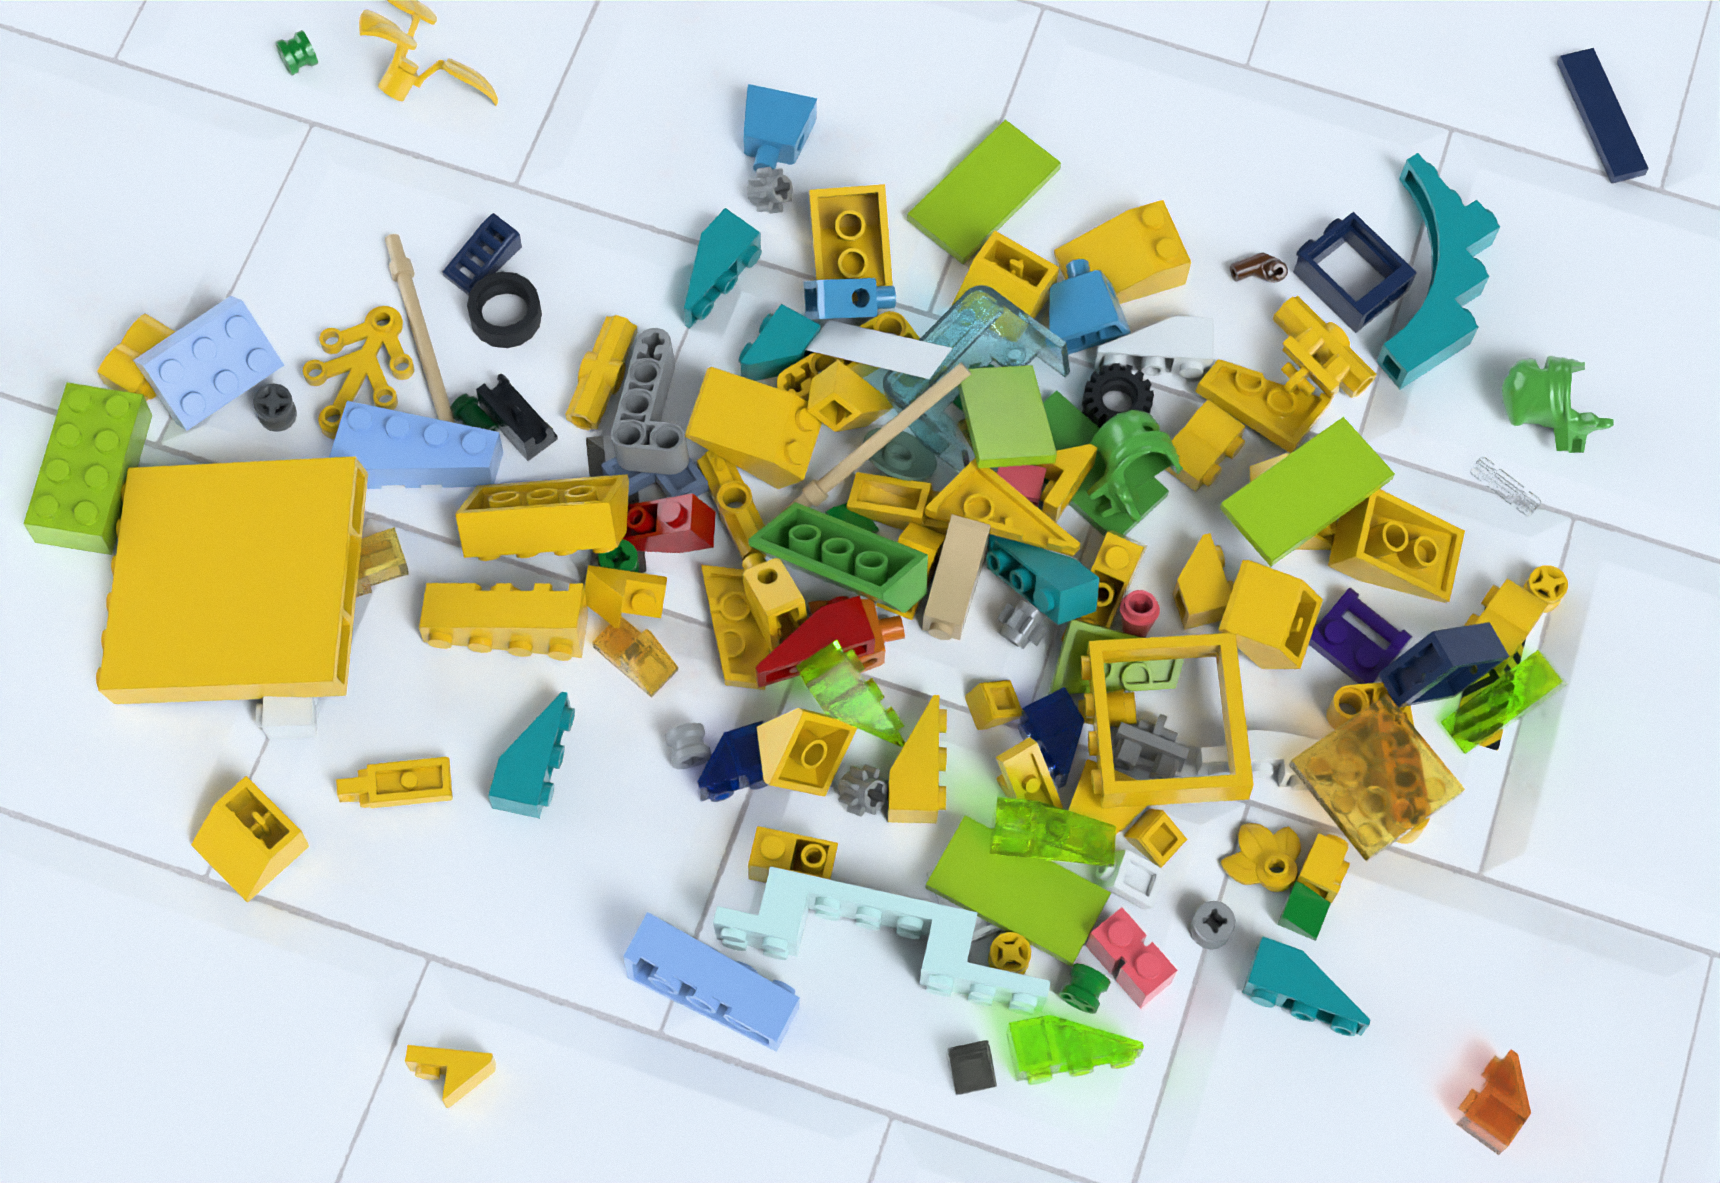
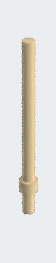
[385,234,455,423]
[781,362,971,513]

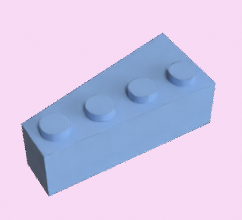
[329,401,504,489]
[623,912,800,1052]

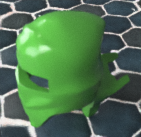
[1502,356,1614,453]
[1087,410,1183,522]

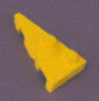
[925,458,1081,557]

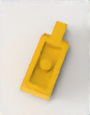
[336,757,453,808]

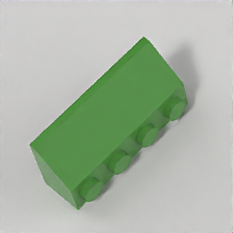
[749,502,928,613]

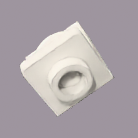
[1095,849,1166,910]

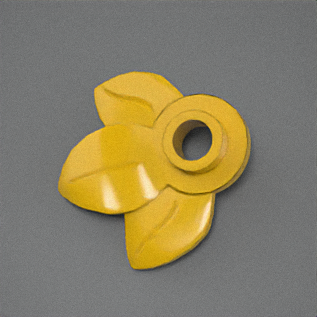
[1221,823,1301,892]

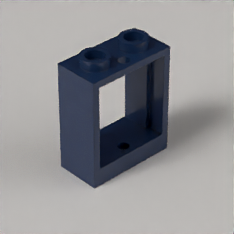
[1293,211,1417,333]
[1378,622,1510,708]

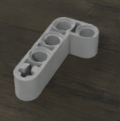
[611,328,689,475]

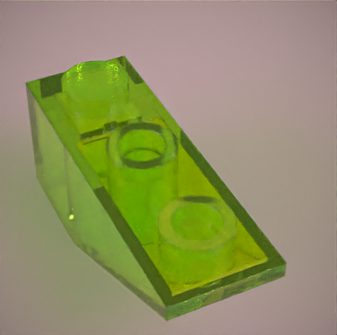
[796,640,906,747]
[1441,649,1568,754]
[990,797,1116,867]
[1006,1015,1144,1085]

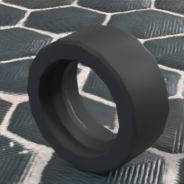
[467,271,542,348]

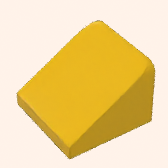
[965,680,1024,730]
[1124,808,1188,868]

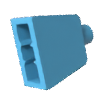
[743,84,817,172]
[1049,259,1131,356]
[804,278,896,320]

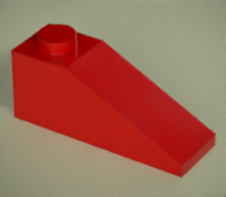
[755,595,875,688]

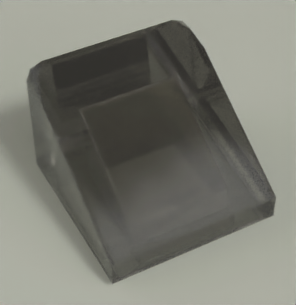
[946,1040,997,1096]

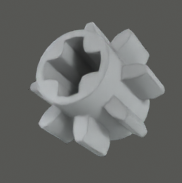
[747,167,793,214]
[997,600,1048,650]
[838,764,888,817]

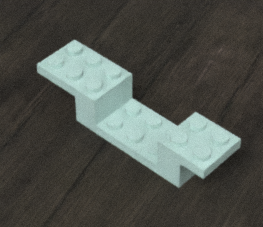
[713,866,1051,1016]

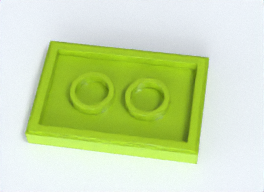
[958,365,1057,469]

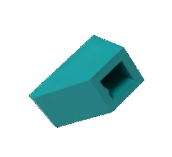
[738,303,821,381]

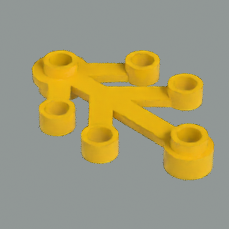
[303,306,414,439]

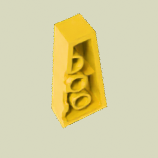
[419,583,588,661]

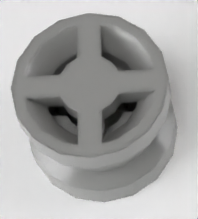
[665,723,712,769]
[1190,901,1236,950]

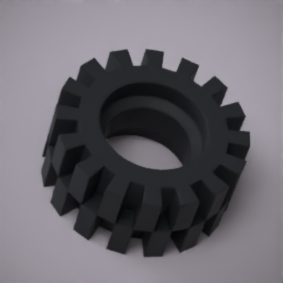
[1081,363,1154,428]

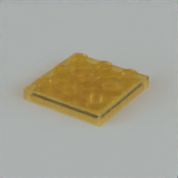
[1289,694,1465,862]

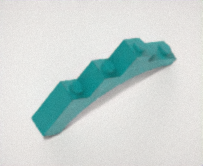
[1376,153,1501,390]

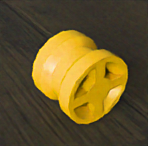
[1523,565,1568,613]
[988,932,1031,975]

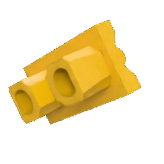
[1281,327,1350,399]

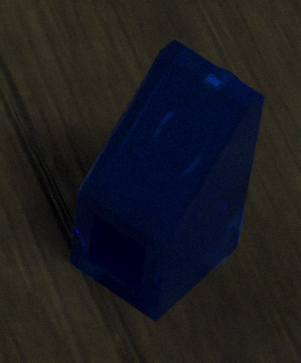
[1018,687,1085,789]
[697,720,768,802]

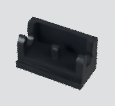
[476,374,558,461]

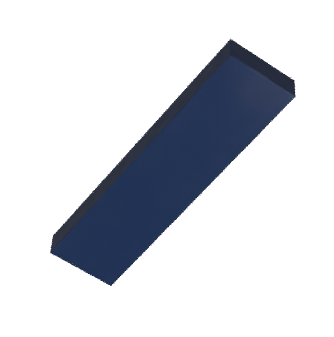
[1557,47,1649,184]

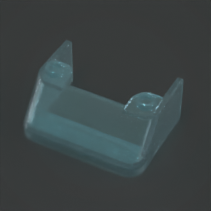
[883,285,1070,473]

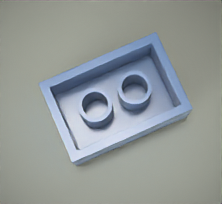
[133,296,284,430]

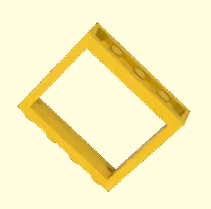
[1081,633,1254,808]

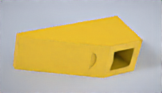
[1060,530,1148,642]
[888,695,947,824]

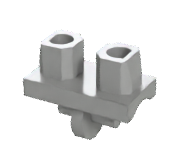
[1113,714,1190,779]

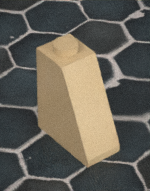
[922,514,991,640]

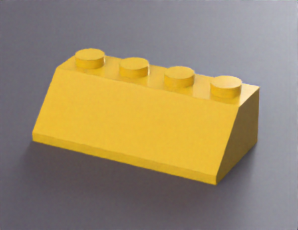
[455,474,629,561]

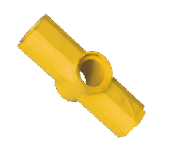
[1272,295,1377,398]
[565,315,638,431]
[697,451,766,561]

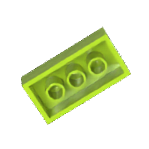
[23,382,153,555]

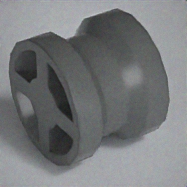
[253,383,297,432]

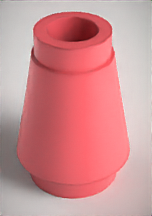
[1120,590,1160,638]

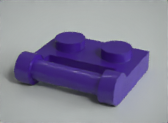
[1308,587,1413,684]

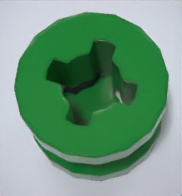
[275,30,318,76]
[598,539,639,573]
[1059,963,1111,1014]

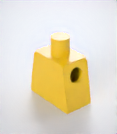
[742,553,807,652]

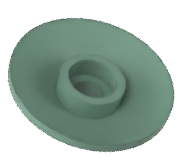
[862,428,937,481]

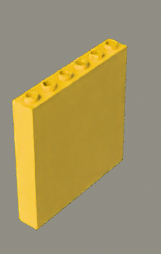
[96,456,368,704]

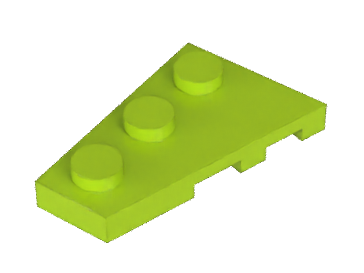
[1048,619,1184,697]

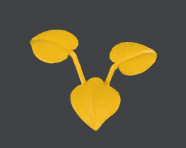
[359,0,498,106]

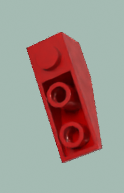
[623,493,716,553]

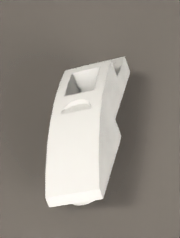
[1196,730,1367,791]

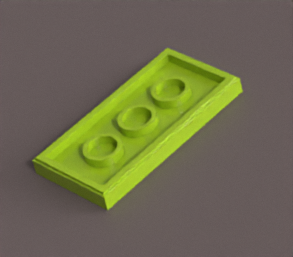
[907,119,1061,265]
[1220,416,1395,567]
[925,815,1111,967]

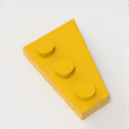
[1195,359,1334,454]
[701,565,770,690]

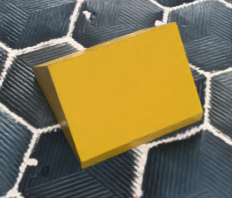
[757,708,859,797]

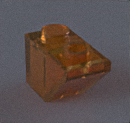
[1456,1049,1531,1155]

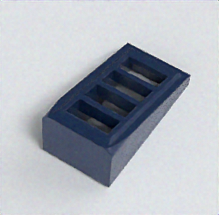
[442,213,522,296]

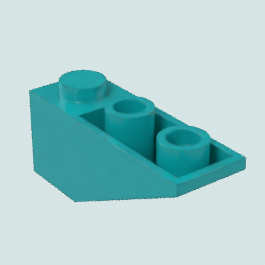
[684,208,762,329]
[986,534,1099,625]
[488,691,575,819]
[1242,936,1371,1037]

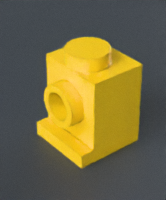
[1296,833,1350,905]

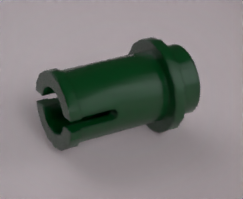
[450,393,499,432]

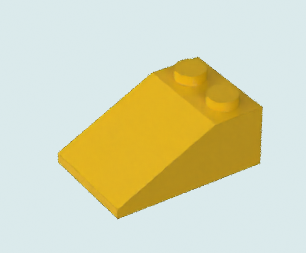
[809,184,893,302]
[1054,200,1191,304]
[685,367,822,489]
[1328,489,1465,603]

